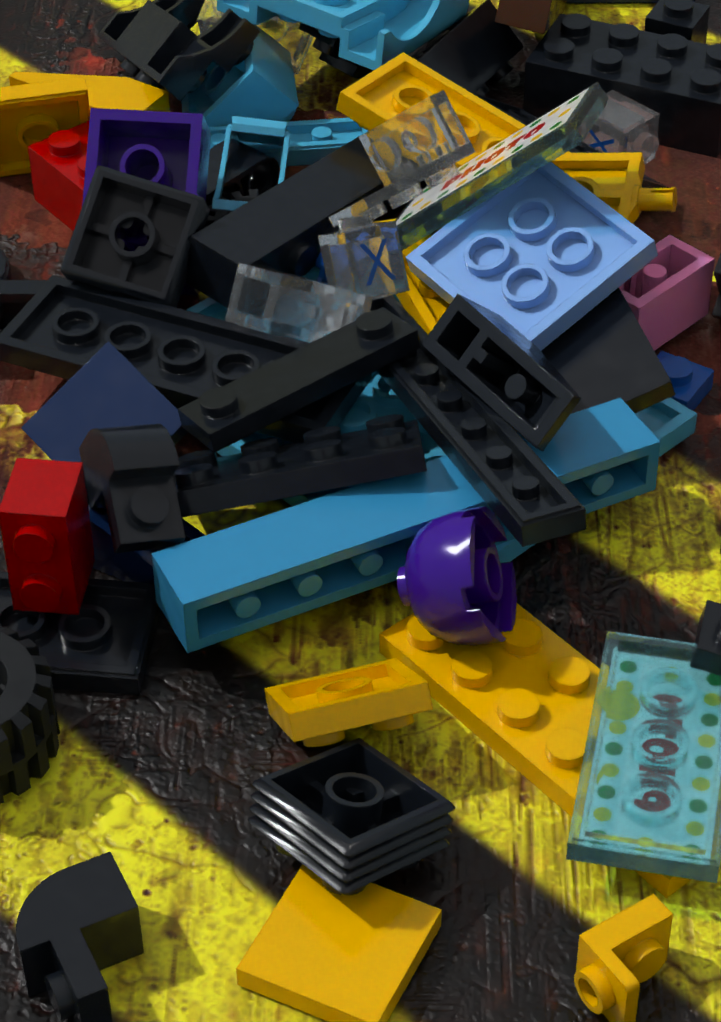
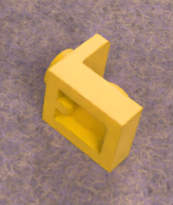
[574,893,673,1022]

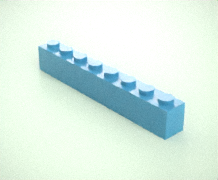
[151,397,661,653]

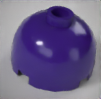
[397,506,517,646]

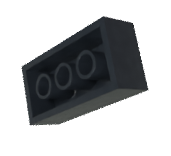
[523,14,721,158]

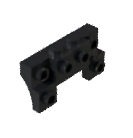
[97,0,260,101]

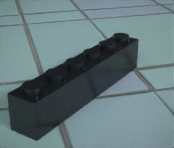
[186,131,444,315]

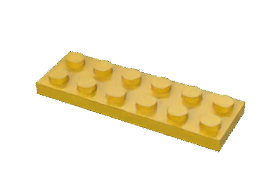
[379,603,721,898]

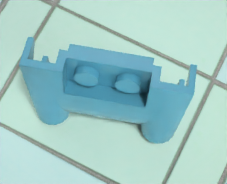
[217,0,469,70]

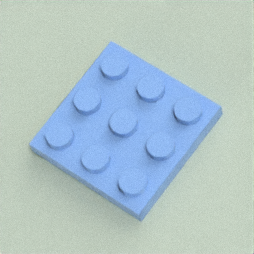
[405,151,658,351]

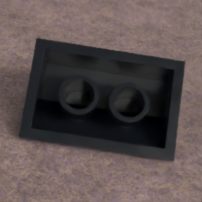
[411,0,524,96]

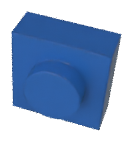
[657,351,714,411]

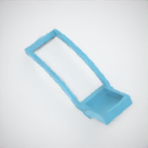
[212,115,290,211]

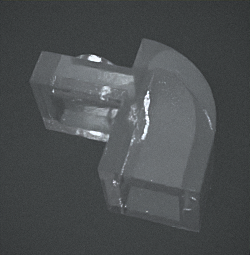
[225,263,373,343]

